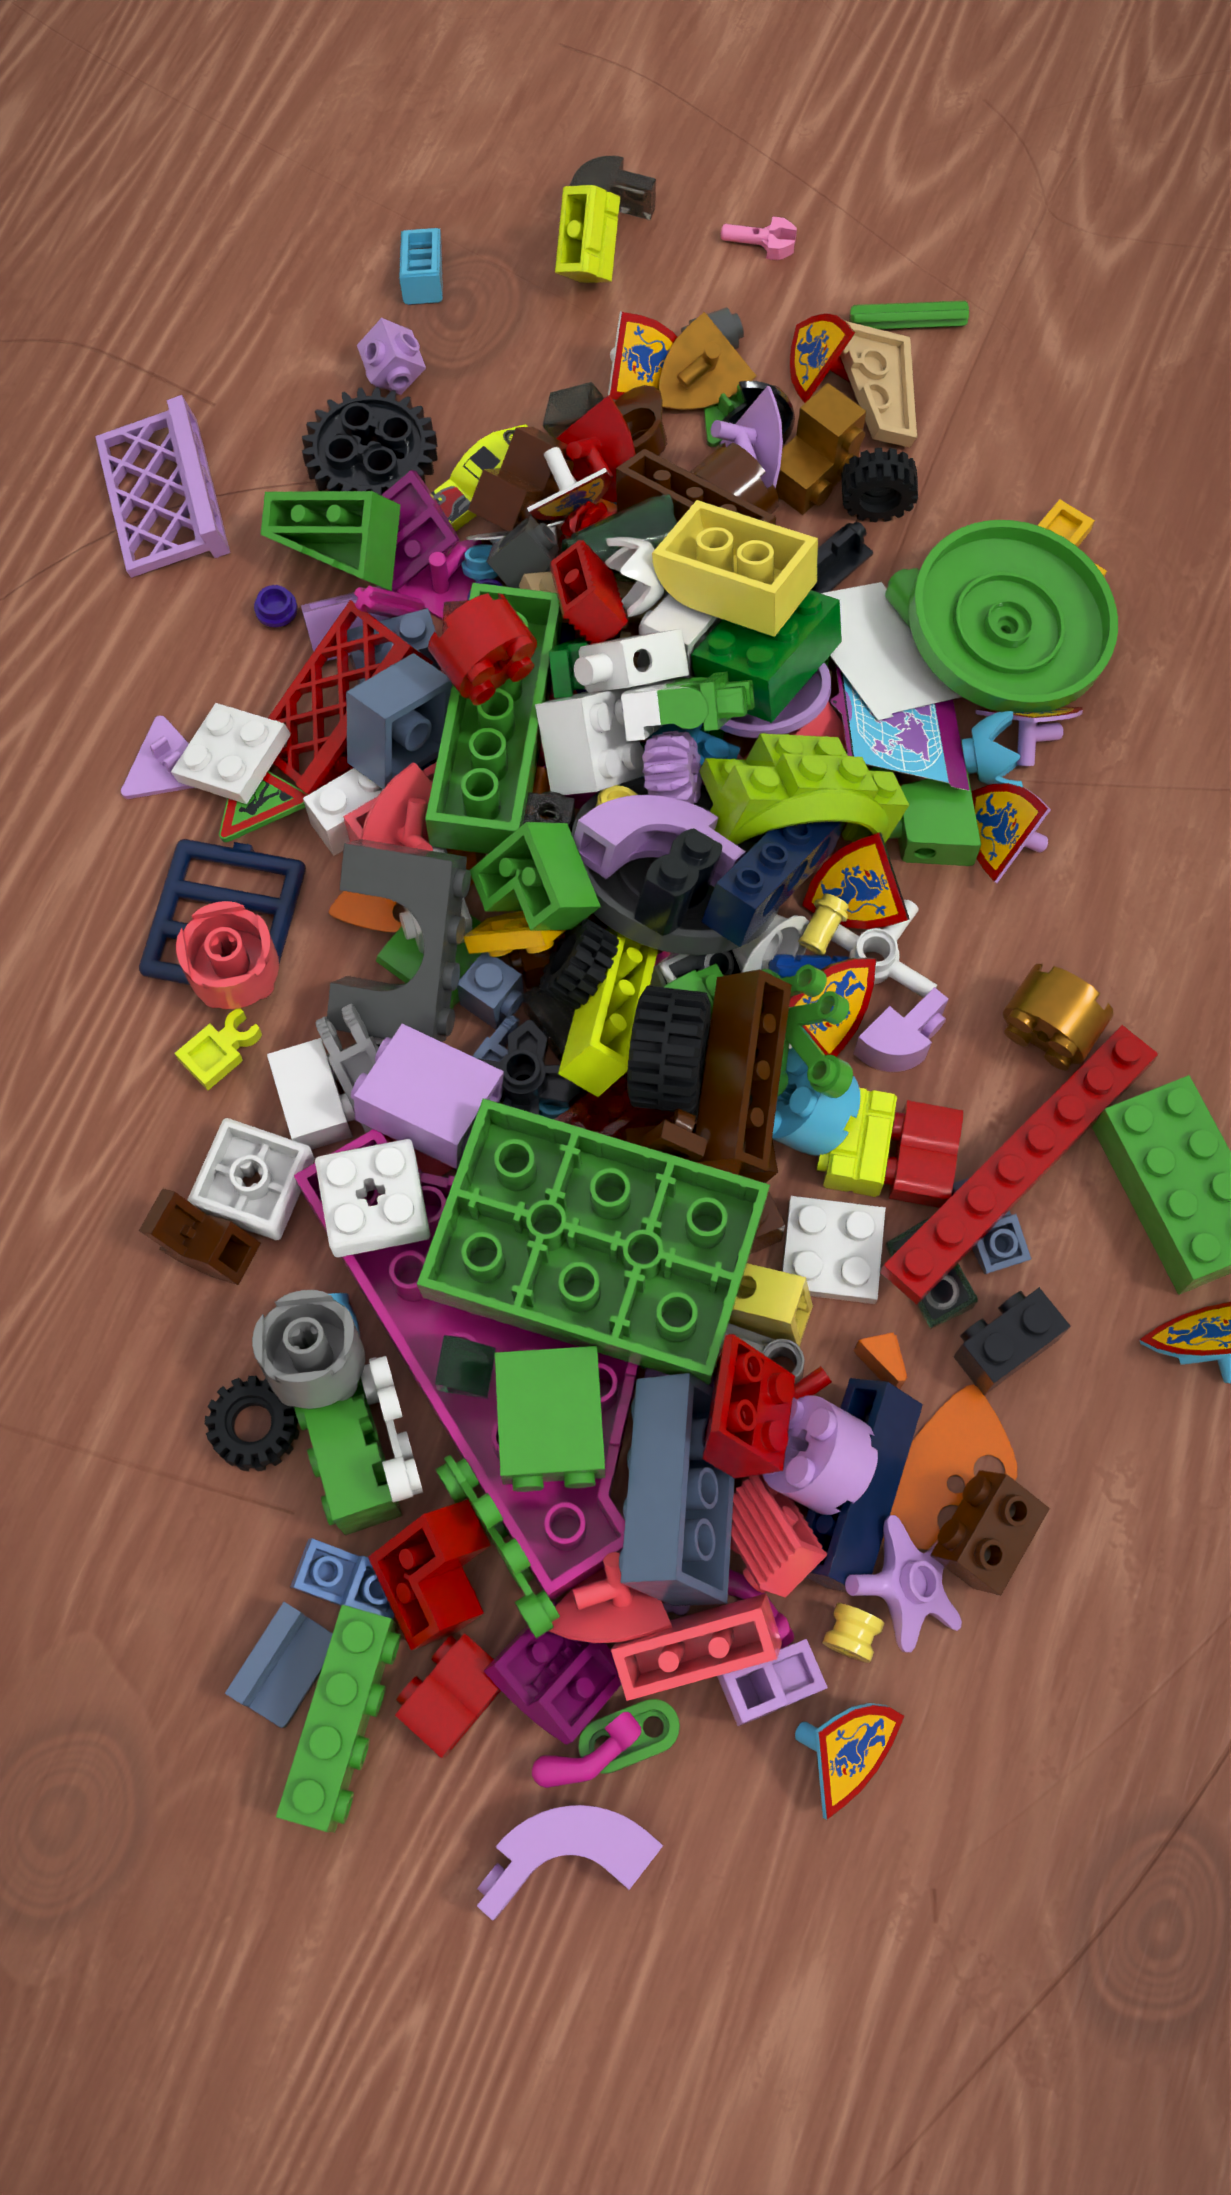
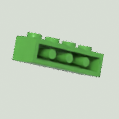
[276,1605,401,1833]

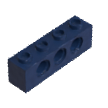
[701,822,846,947]

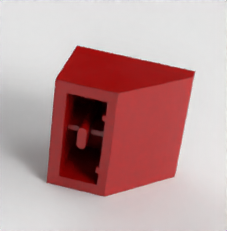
[702,1334,795,1478]

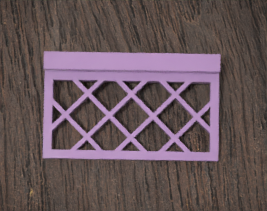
[95,395,230,578]

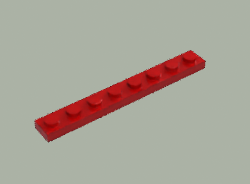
[880,1025,1158,1305]

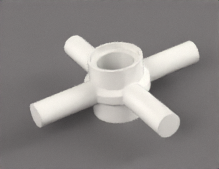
[831,900,938,998]

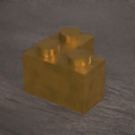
[775,383,866,515]

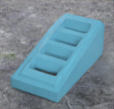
[399,228,443,305]

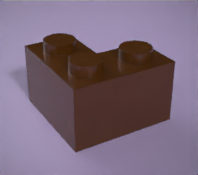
[468,427,574,532]

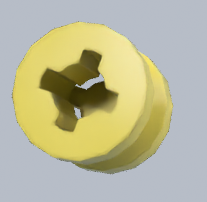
[822,1603,885,1663]

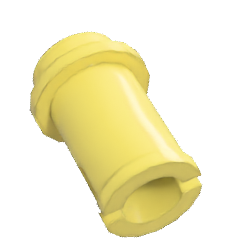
[798,893,849,956]

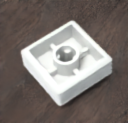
[188,1118,315,1240]
[315,1139,430,1257]

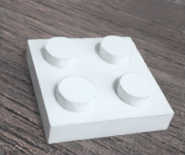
[171,703,291,804]
[782,1196,886,1304]

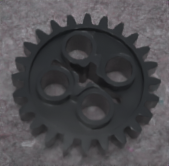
[302,387,438,495]

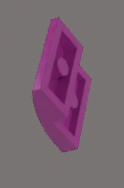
[381,470,460,592]
[484,1600,621,1745]

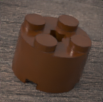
[690,443,779,514]

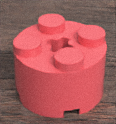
[176,901,279,1009]

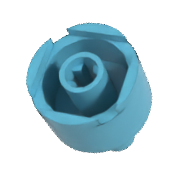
[772,1047,860,1156]

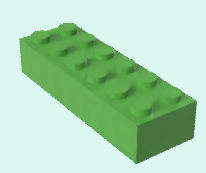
[425,583,563,854]

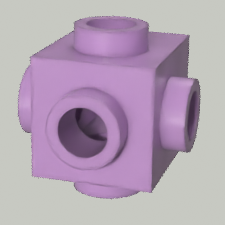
[357,318,426,395]

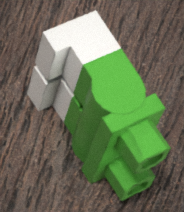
[621,671,755,741]

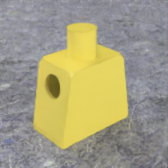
[729,1263,813,1346]

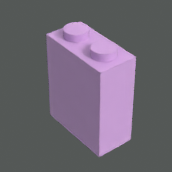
[351,1024,504,1169]

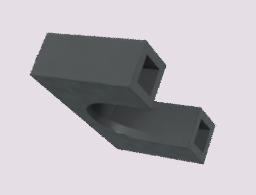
[327,839,471,1042]

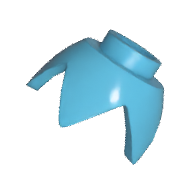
[961,711,1023,787]

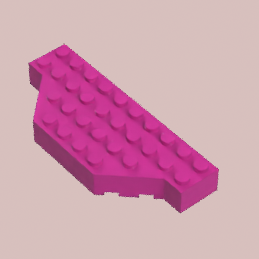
[294,1129,639,1601]

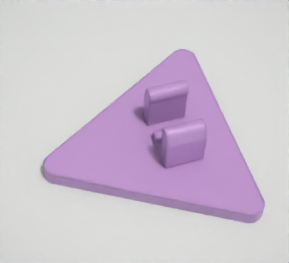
[121,715,195,799]

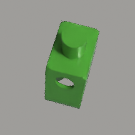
[888,769,981,866]

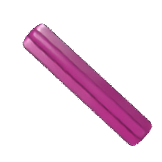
[354,585,425,618]

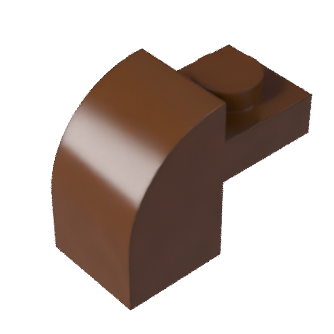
[139,1188,261,1285]

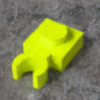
[174,1008,262,1091]

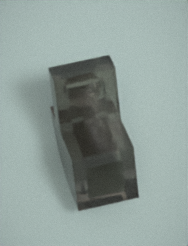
[569,156,656,220]

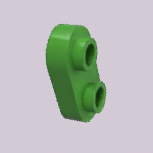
[579,1699,680,1774]

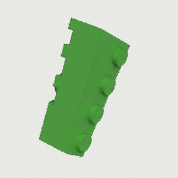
[294,1377,403,1536]

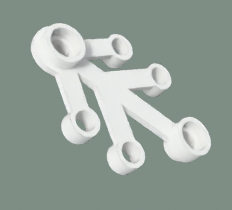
[361,1356,423,1503]

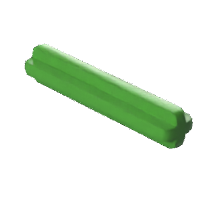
[849,301,969,329]

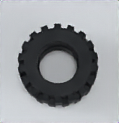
[627,986,711,1114]

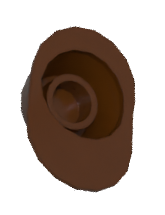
[615,385,667,456]

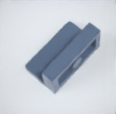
[225,1602,333,1728]

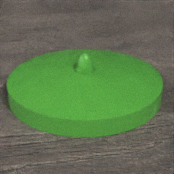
[909,520,1118,712]

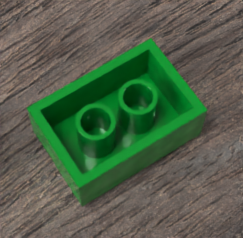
[691,590,842,723]

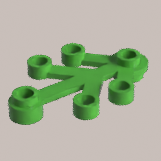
[761,964,853,1098]
[435,1455,560,1639]

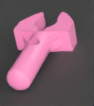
[720,217,797,260]

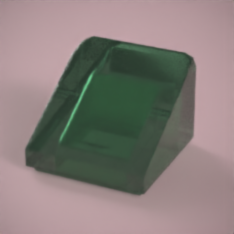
[435,1335,496,1399]

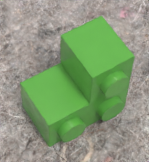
[470,822,601,931]

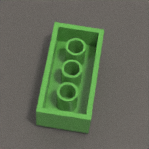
[1092,1075,1231,1295]

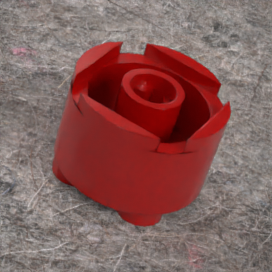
[428,593,537,705]

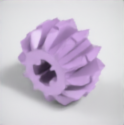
[642,731,703,804]

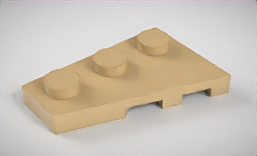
[840,321,917,448]

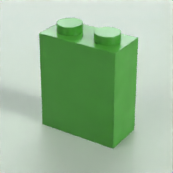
[495,1346,605,1492]

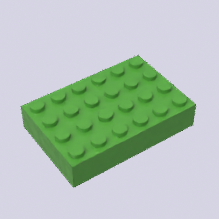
[417,1098,770,1385]

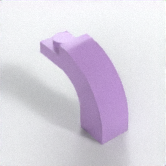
[573,795,746,887]
[477,1805,663,1921]

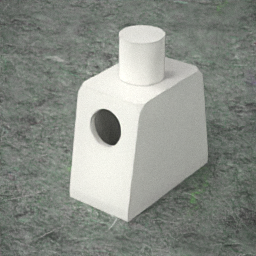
[574,629,689,693]

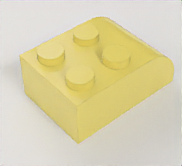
[652,500,818,637]

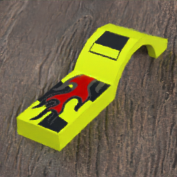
[432,424,528,532]

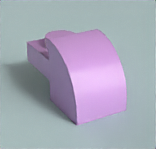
[854,987,948,1072]
[717,1639,828,1726]

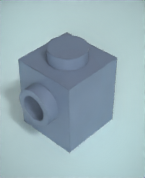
[457,952,525,1029]

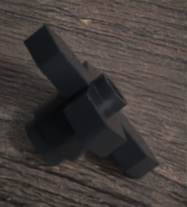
[478,1020,588,1115]

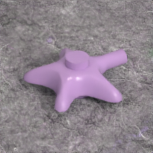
[845,1515,962,1652]

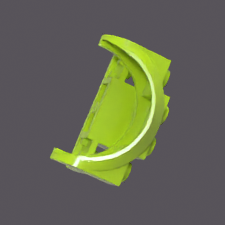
[699,733,909,845]

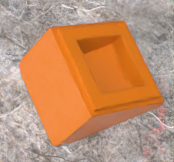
[854,1332,907,1389]

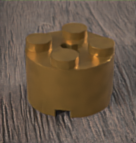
[1003,964,1114,1071]

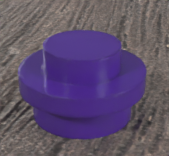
[254,585,298,628]

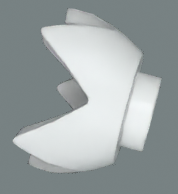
[605,537,664,617]

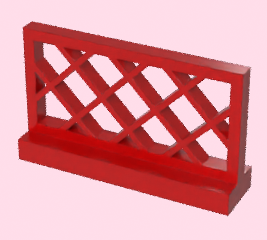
[268,600,433,795]

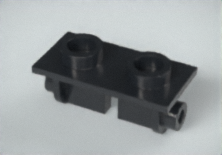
[811,522,874,593]

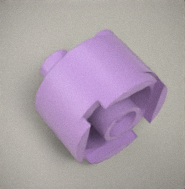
[762,1395,878,1515]

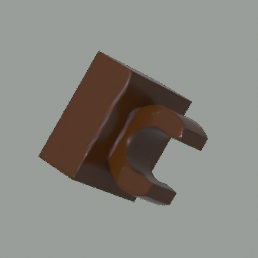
[640,1108,707,1162]

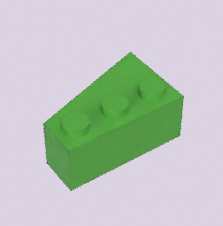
[261,491,401,591]

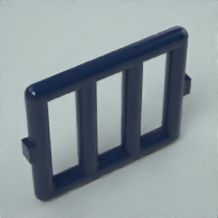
[139,839,306,999]

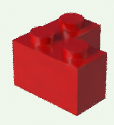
[368,1499,491,1651]

